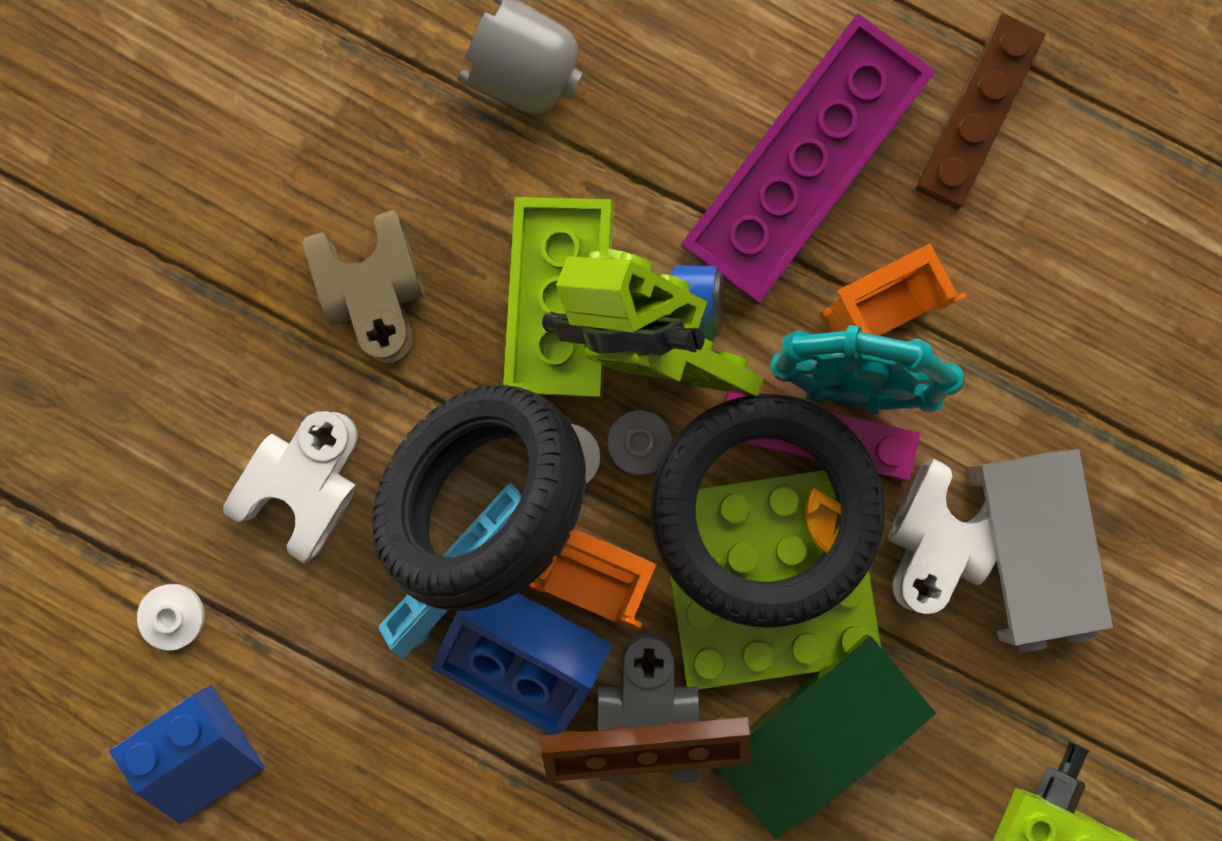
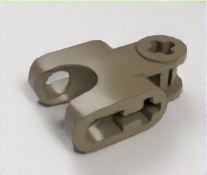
[303,209,425,364]

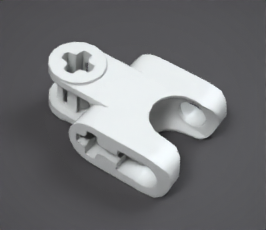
[223,411,358,564]
[888,458,996,614]

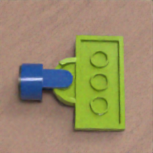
[503,197,724,398]

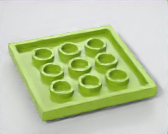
[669,470,881,690]

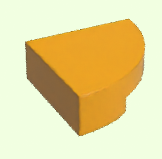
[805,488,841,553]

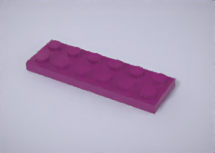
[680,13,936,305]

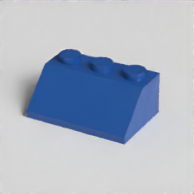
[431,593,612,735]

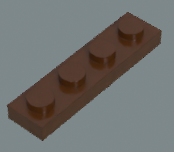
[915,13,1046,210]
[541,717,751,782]

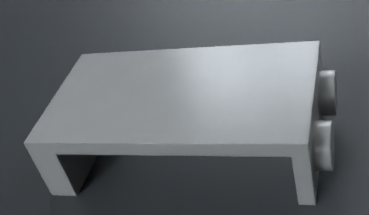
[967,449,1113,652]

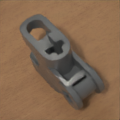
[598,631,699,782]

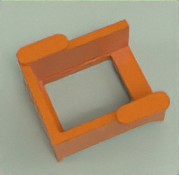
[821,243,967,336]
[525,528,657,631]

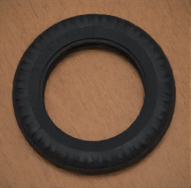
[373,385,586,611]
[651,394,885,628]

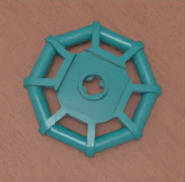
[770,325,965,415]

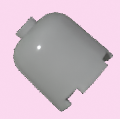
[457,0,583,115]

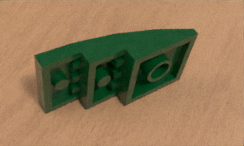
[715,635,936,840]

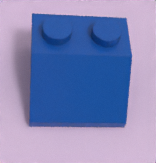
[109,685,265,824]

